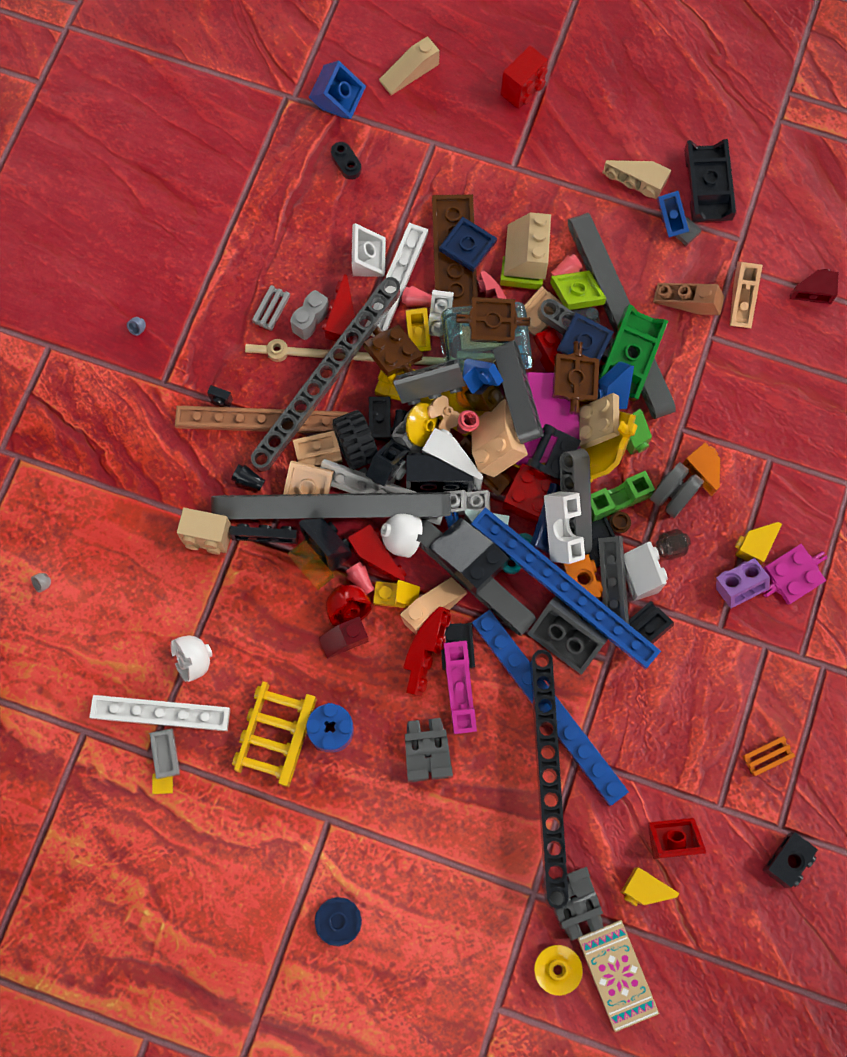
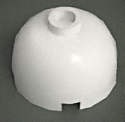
[381,514,422,558]
[170,635,212,682]

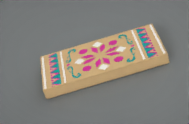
[577,920,659,1032]

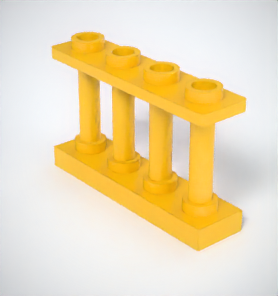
[232,681,317,788]

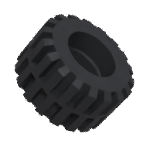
[332,410,378,470]

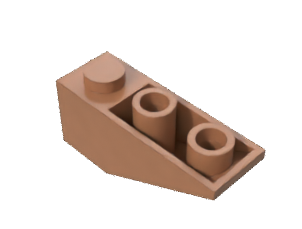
[653,283,724,315]

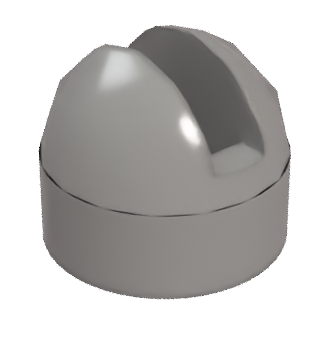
[31,573,51,592]

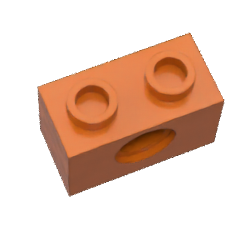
[561,554,603,600]

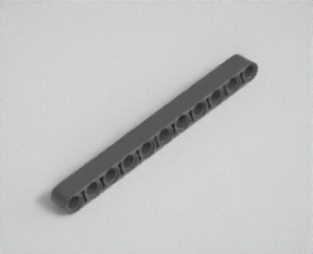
[568,213,676,419]
[251,277,400,471]
[211,492,451,519]

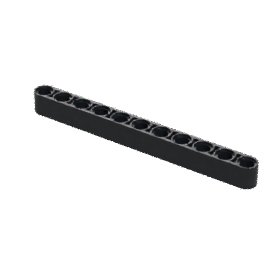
[530,650,569,910]

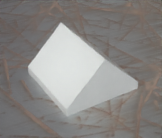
[352,223,386,277]

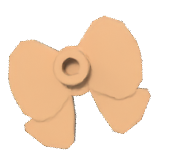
[427,395,460,432]

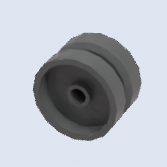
[650,462,704,518]

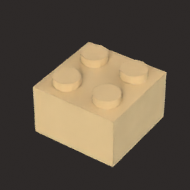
[177,508,232,555]

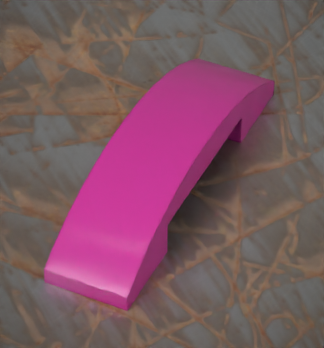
[444,640,477,734]

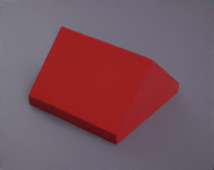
[648,818,706,859]

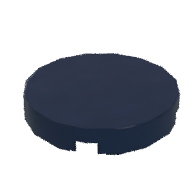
[314,897,362,946]

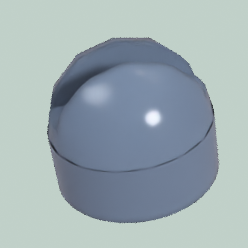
[127,317,146,336]

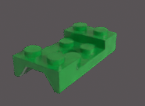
[598,304,668,402]

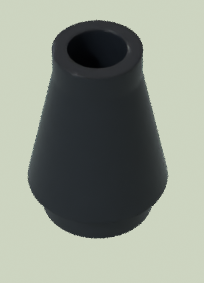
[231,464,265,491]

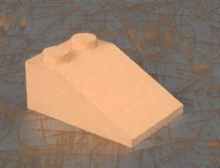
[472,399,528,477]

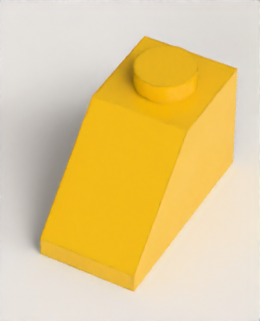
[735,522,782,565]
[621,867,679,906]

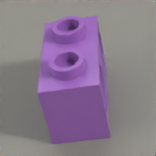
[716,558,770,608]

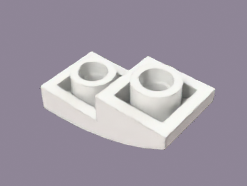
[428,290,454,338]
[447,490,490,515]

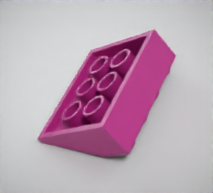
[516,372,581,466]

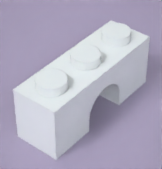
[544,491,585,564]

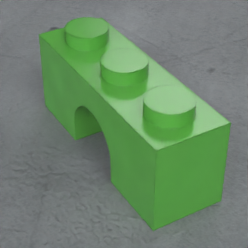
[591,471,655,522]

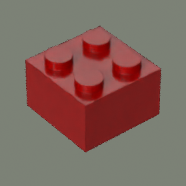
[500,45,548,109]
[502,463,560,524]

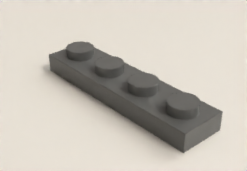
[598,536,629,624]

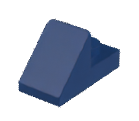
[463,358,504,394]

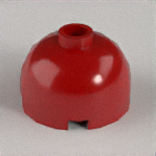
[326,585,372,626]

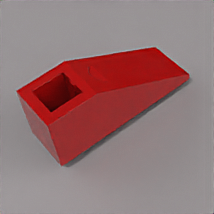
[322,274,355,343]
[348,524,407,582]

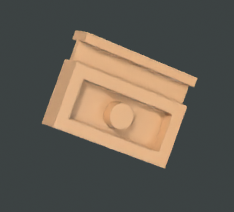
[517,286,563,336]
[293,431,342,467]

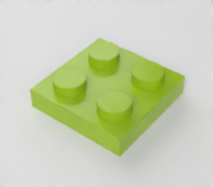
[550,270,606,310]

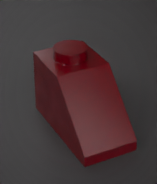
[790,269,839,304]
[319,616,369,659]

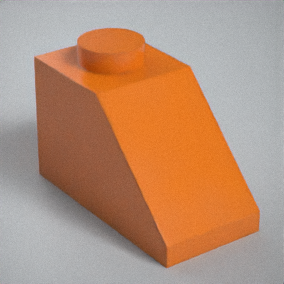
[683,442,720,496]

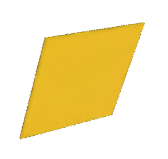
[152,774,173,794]

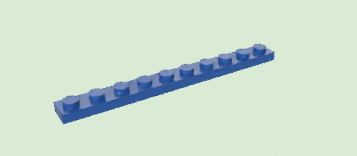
[471,507,661,670]
[472,609,629,806]

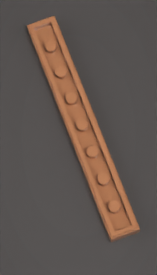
[175,406,348,434]

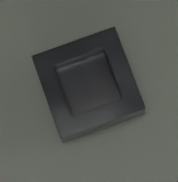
[207,385,233,407]

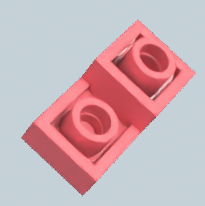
[477,271,507,299]

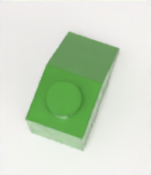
[626,409,652,455]

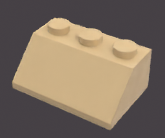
[504,213,551,279]

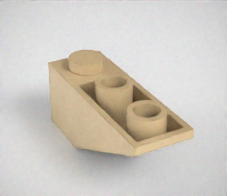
[603,160,671,200]

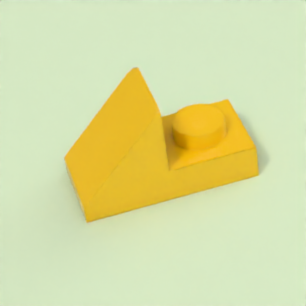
[406,308,431,351]
[373,580,420,608]

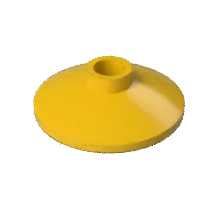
[406,403,438,447]
[534,945,583,996]

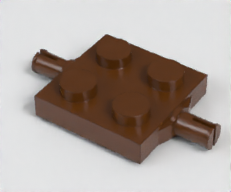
[456,297,530,343]
[363,325,423,377]
[552,341,599,415]

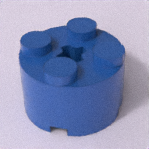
[306,703,354,753]

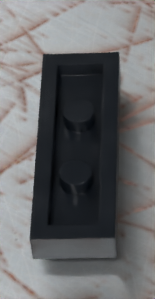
[229,523,298,544]

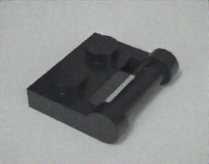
[527,424,581,481]

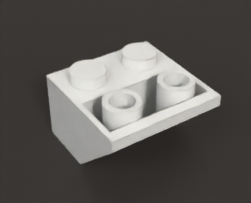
[624,541,668,601]

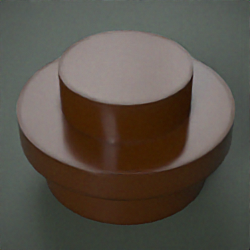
[609,512,631,533]

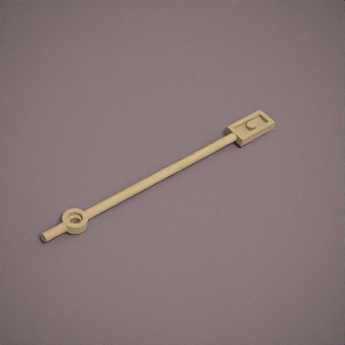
[245,339,496,371]

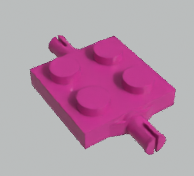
[762,544,828,605]

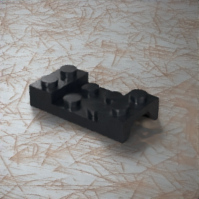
[684,139,736,222]

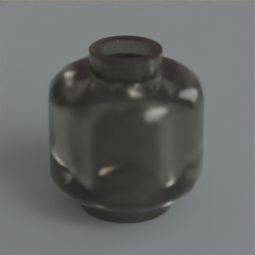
[656,529,691,560]

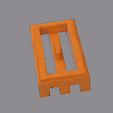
[743,736,795,777]

